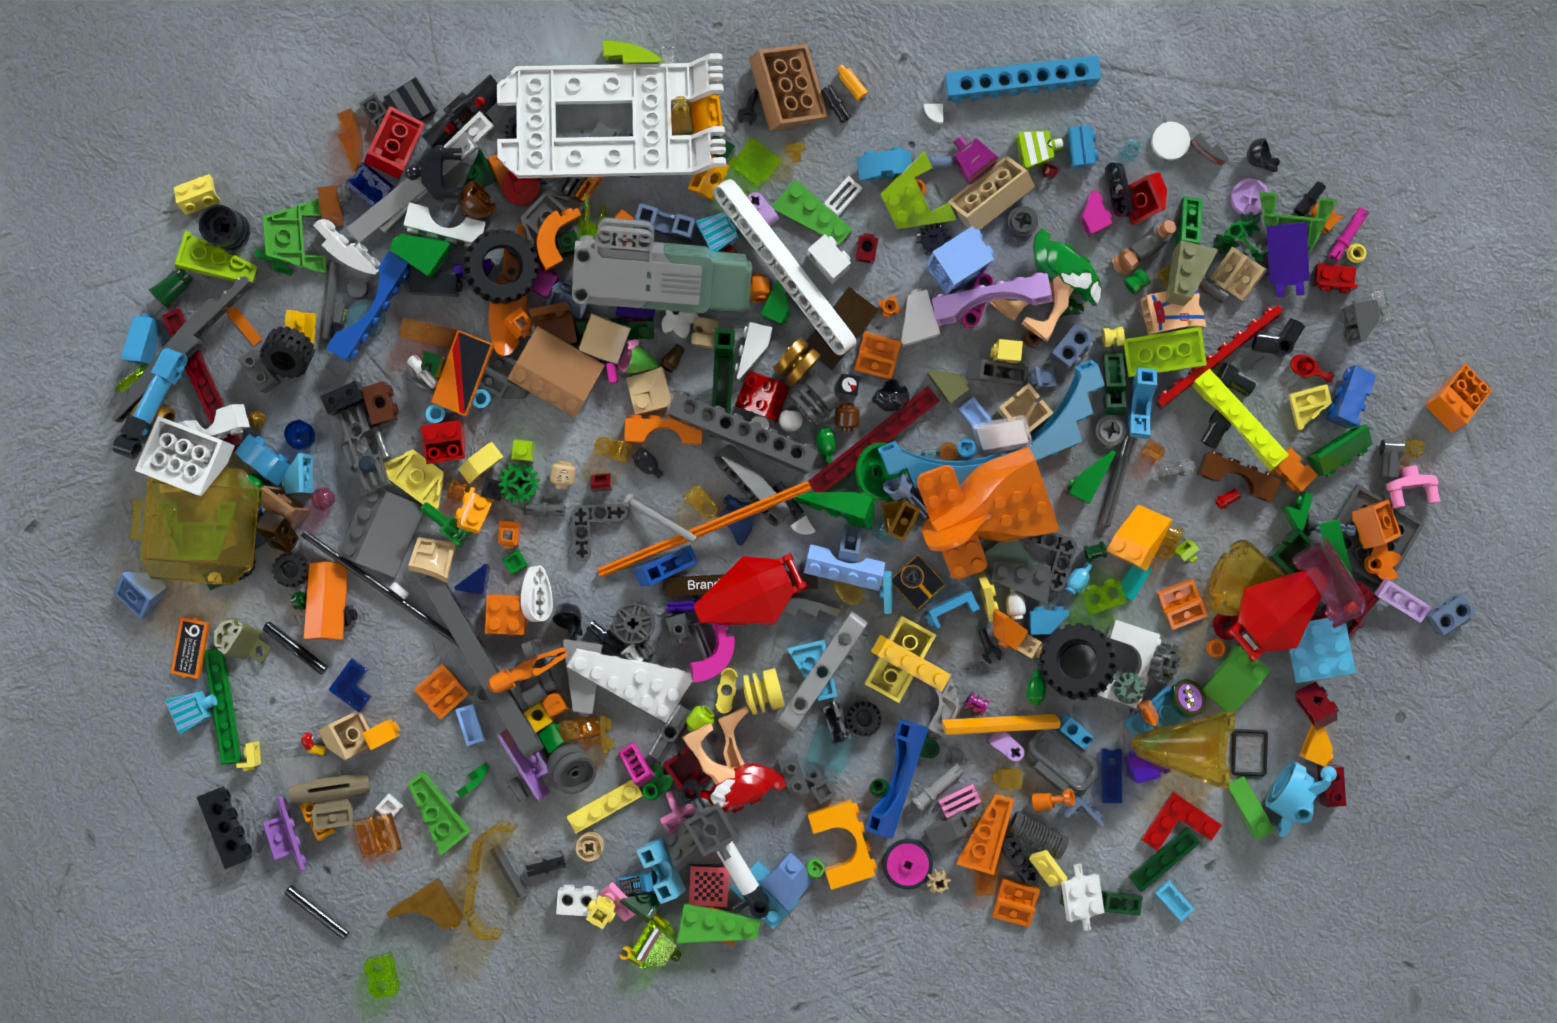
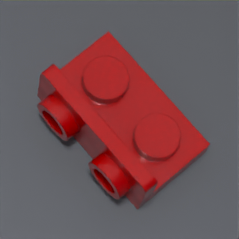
[1314,263,1358,294]

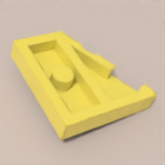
[1288,384,1332,430]
[976,571,999,622]

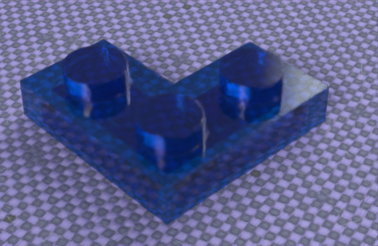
[328,658,372,712]

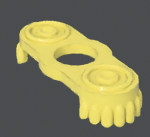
[716,667,738,714]

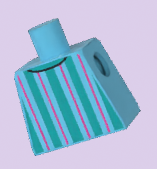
[696,212,738,252]
[165,691,217,734]

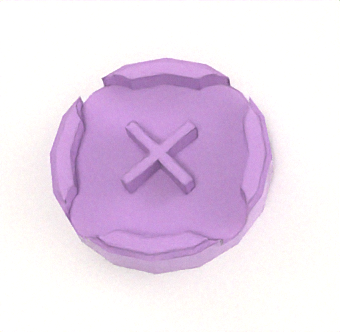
[1230,178,1269,217]

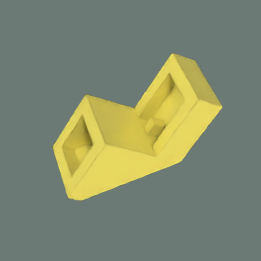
[458,442,503,484]

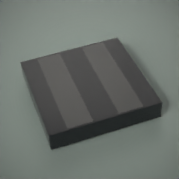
[384,77,437,121]

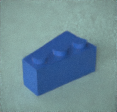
[1326,365,1377,429]

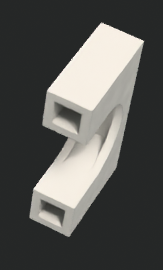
[1098,619,1161,708]

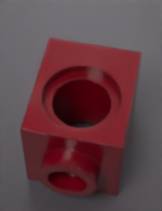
[855,233,878,264]

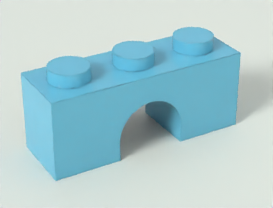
[636,837,686,904]

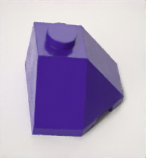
[1124,750,1171,784]

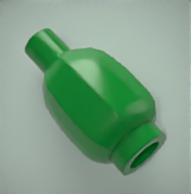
[816,427,836,463]
[1027,669,1046,705]

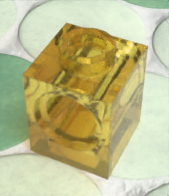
[993,767,1022,789]

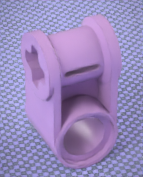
[747,192,779,226]
[987,732,1024,761]

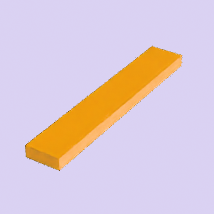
[942,714,1060,735]

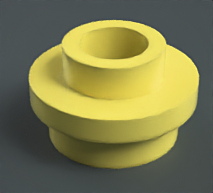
[1346,244,1366,263]

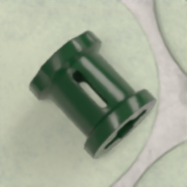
[1083,541,1107,563]

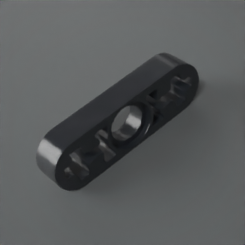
[1105,162,1133,217]
[1001,835,1040,885]

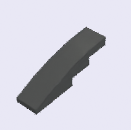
[784,597,840,617]

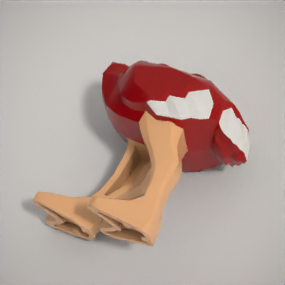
[682,706,787,813]

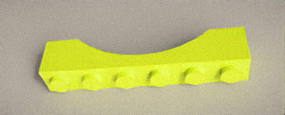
[1192,369,1289,472]

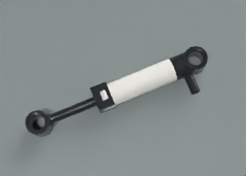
[680,779,770,918]

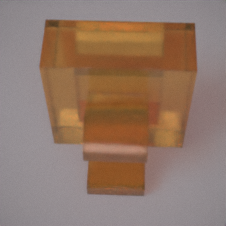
[1142,438,1165,464]

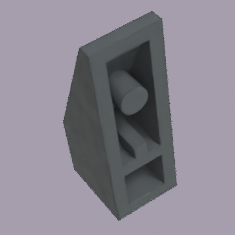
[967,359,1029,386]

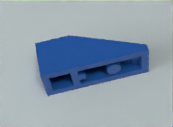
[634,545,698,586]

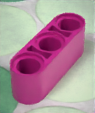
[961,273,993,329]

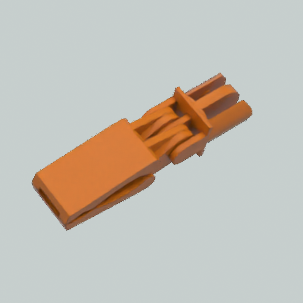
[487,647,567,693]

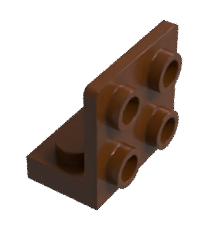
[529,302,577,344]

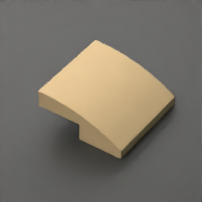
[1210,247,1267,302]
[579,314,631,364]

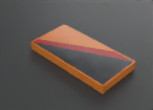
[431,330,495,416]

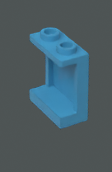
[925,590,980,629]

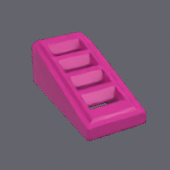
[618,742,655,787]

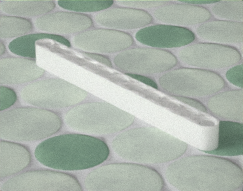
[713,179,856,355]

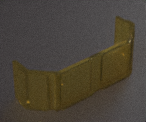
[463,820,518,941]

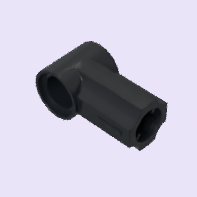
[1217,363,1257,397]
[1200,409,1232,449]

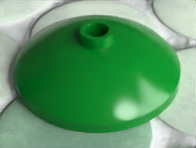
[856,443,906,500]

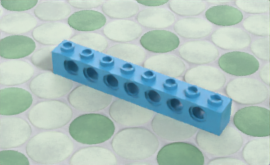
[944,55,1101,102]

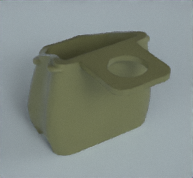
[213,618,271,663]

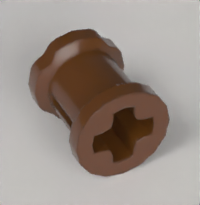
[1023,331,1042,348]

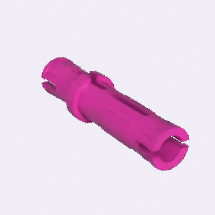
[1328,207,1369,262]

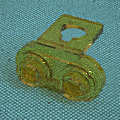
[832,580,863,605]
[583,715,614,754]

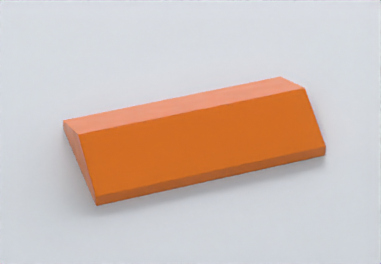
[303,562,348,640]

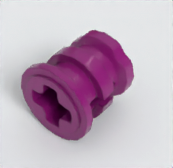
[964,691,989,716]

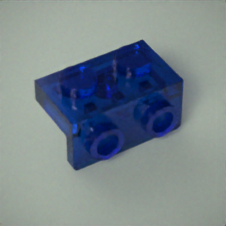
[345,163,394,206]

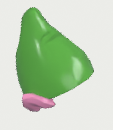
[617,339,659,373]

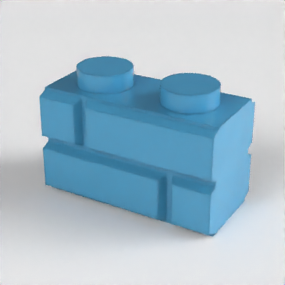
[1066,125,1099,169]

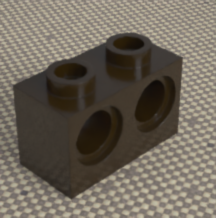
[255,511,299,554]

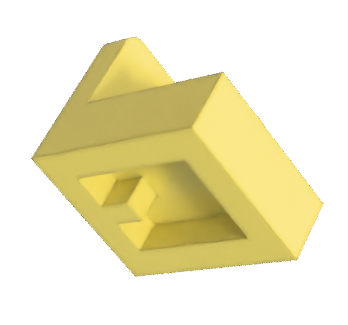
[236,741,261,771]

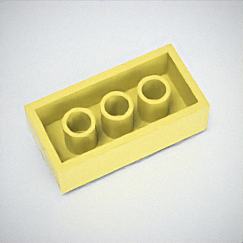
[864,616,936,703]

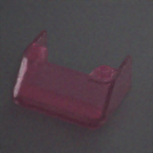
[1292,536,1367,629]

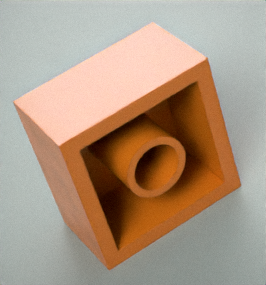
[485,594,528,635]

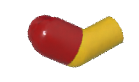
[301,732,327,756]

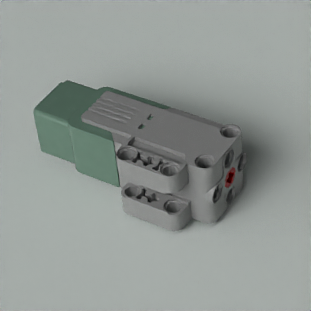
[572,218,752,313]

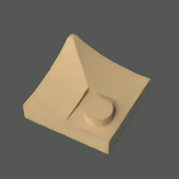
[626,367,671,415]
[408,537,456,582]

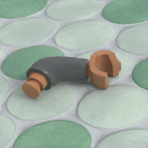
[1111,220,1176,276]

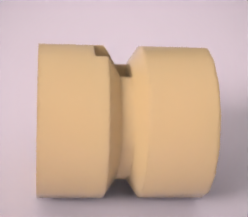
[690,317,719,349]

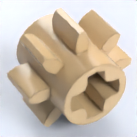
[926,869,951,895]

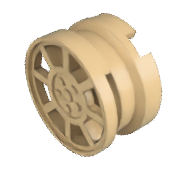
[576,832,604,861]

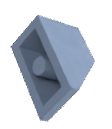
[837,524,863,563]

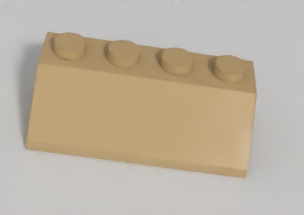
[947,156,1035,230]

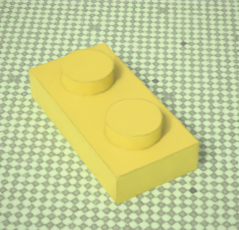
[1029,850,1068,887]

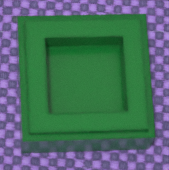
[502,549,529,575]

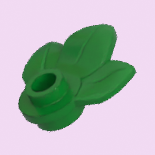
[638,762,673,801]

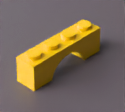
[871,635,951,692]

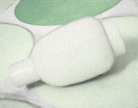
[1006,589,1026,620]

